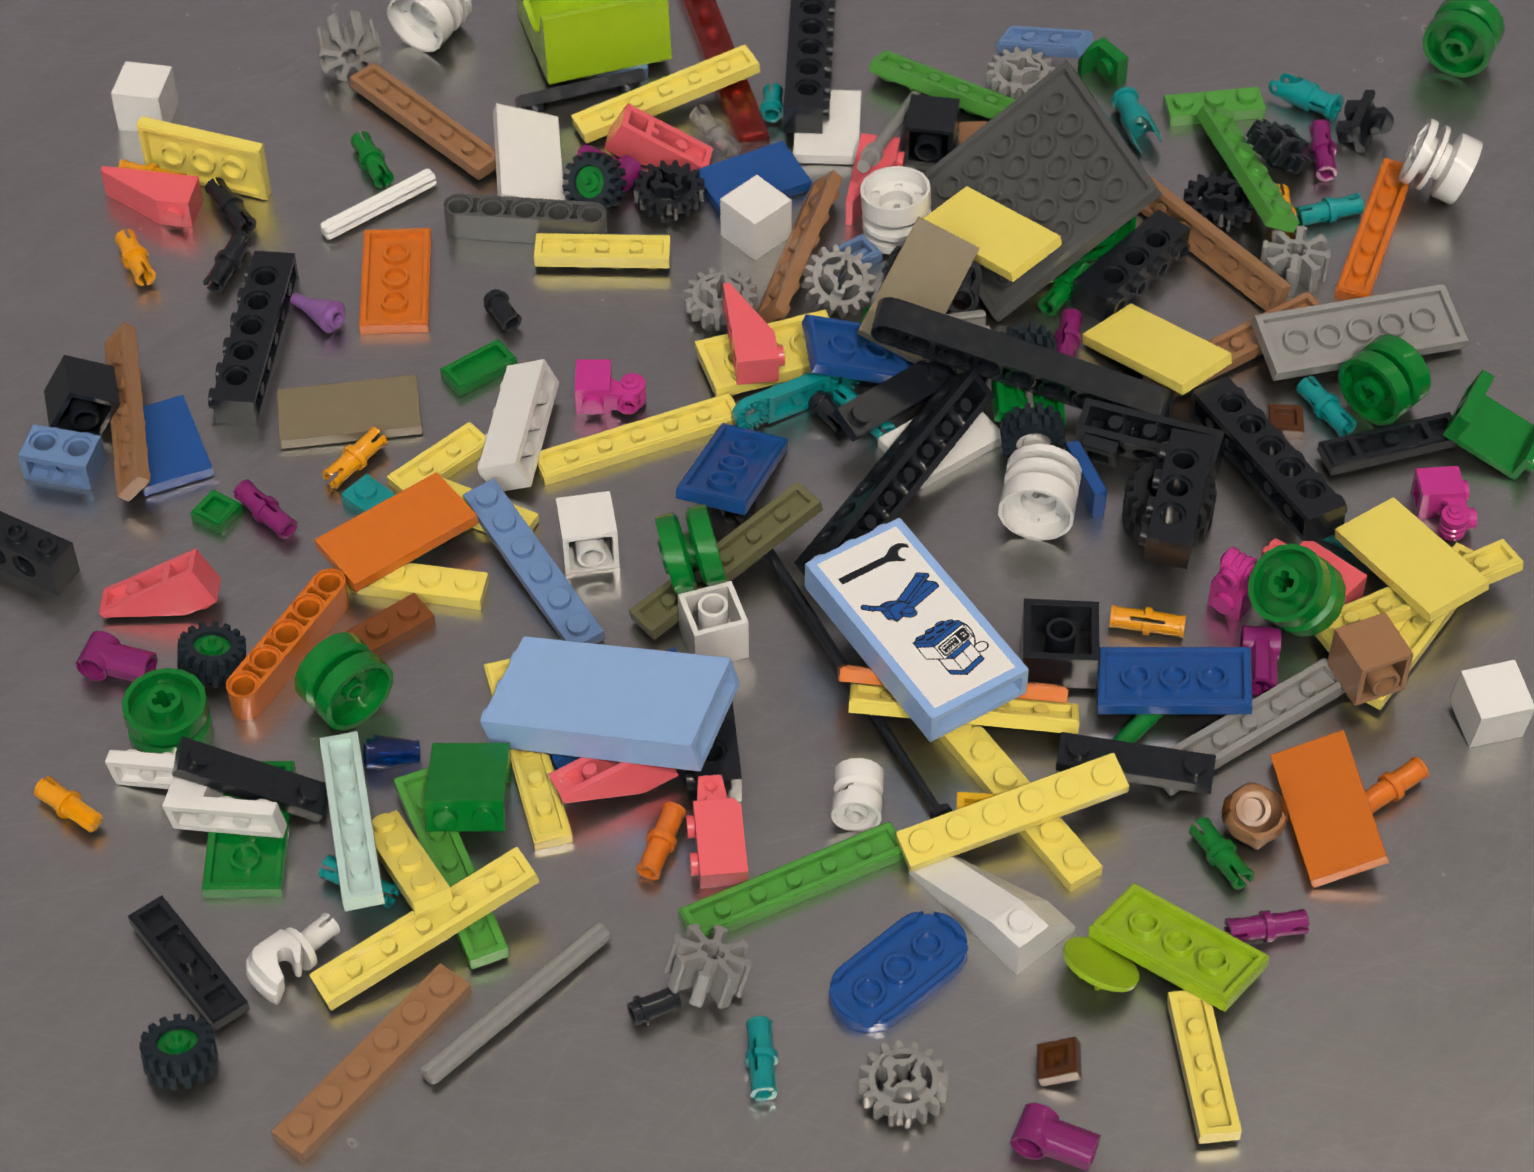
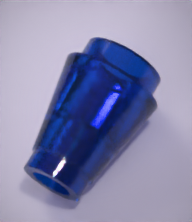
[363,734,420,773]

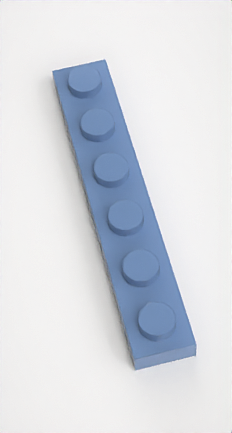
[463,478,605,644]

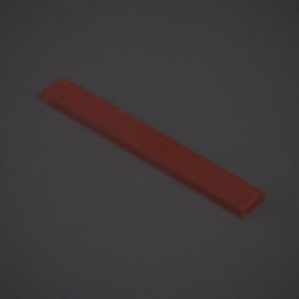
[680,0,770,150]

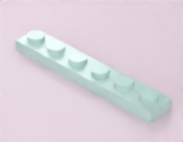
[319,731,385,911]

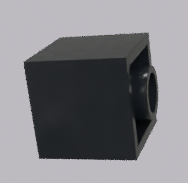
[903,94,960,167]
[44,355,120,436]

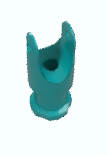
[1268,73,1344,122]
[1110,86,1162,154]

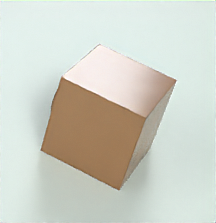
[1327,612,1413,706]

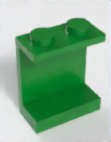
[1442,369,1534,481]
[424,743,512,831]

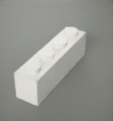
[477,359,559,491]

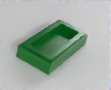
[440,339,518,397]

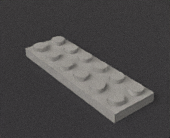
[1251,284,1469,381]

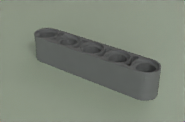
[444,194,608,244]

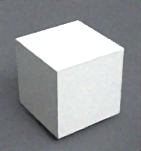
[111,61,179,132]
[720,175,792,261]
[556,491,620,575]
[678,581,749,662]
[1449,660,1534,748]

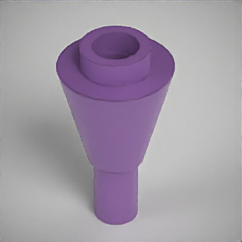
[290,293,346,333]

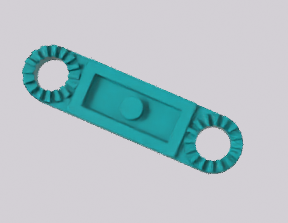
[732,372,859,430]

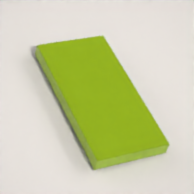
[1088,883,1270,1012]

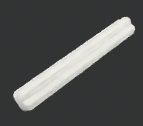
[320,169,437,240]

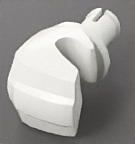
[245,912,340,1006]

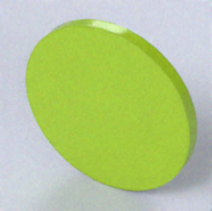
[1062,937,1139,992]

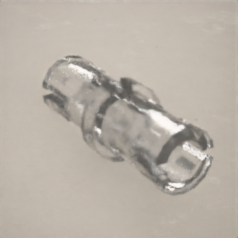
[690,105,742,159]

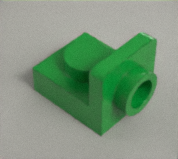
[1077,37,1128,87]

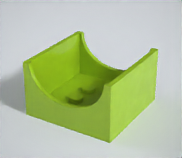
[516,0,672,84]

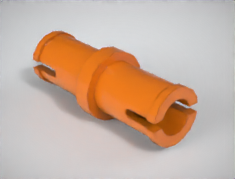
[1365,756,1429,813]
[636,802,687,880]

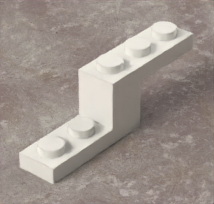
[105,749,287,838]

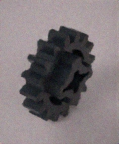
[1246,119,1316,174]
[633,160,705,221]
[1183,171,1255,232]

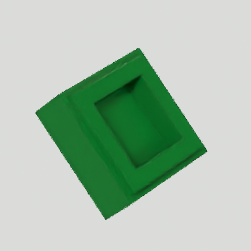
[190,489,243,535]

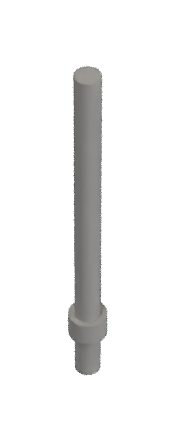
[857,91,921,173]

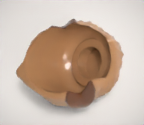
[1222,782,1289,850]

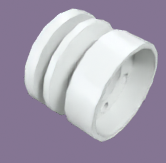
[387,0,472,52]
[1399,118,1483,205]
[860,166,931,254]
[998,444,1082,541]

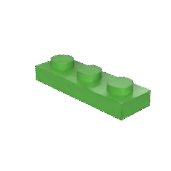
[1163,87,1266,126]

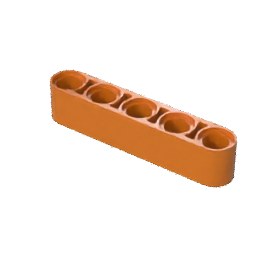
[226,568,349,720]

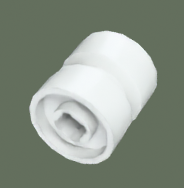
[831,758,885,832]

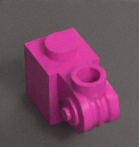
[575,359,647,415]
[1410,466,1477,541]
[1207,546,1257,621]

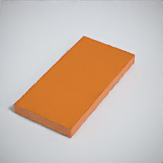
[359,228,432,335]
[314,472,478,592]
[1270,730,1390,888]

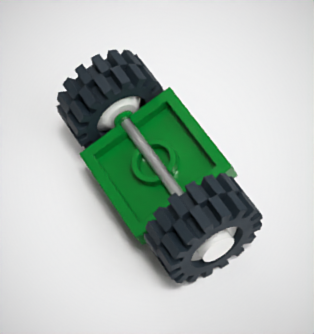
[991,322,1066,459]

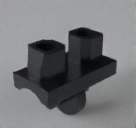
[1336,90,1394,153]

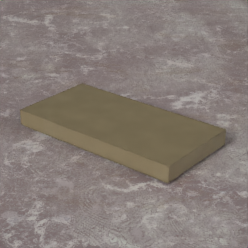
[857,216,980,364]
[276,375,423,449]

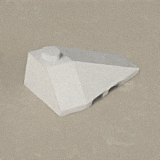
[908,856,1075,975]

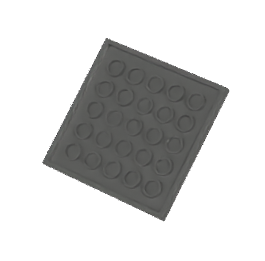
[924,60,1162,322]

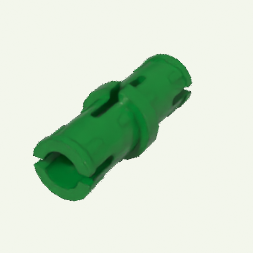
[350,131,394,188]
[1038,259,1090,317]
[1189,817,1254,890]

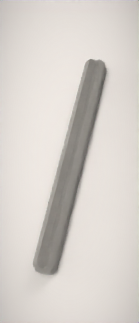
[420,922,611,1085]

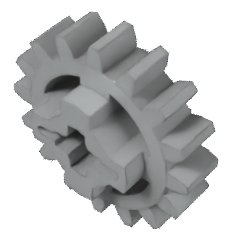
[986,47,1056,100]
[801,244,876,319]
[684,267,758,331]
[858,1040,949,1128]

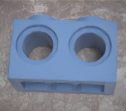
[18,424,107,491]

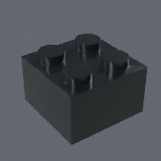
[1021,598,1100,689]

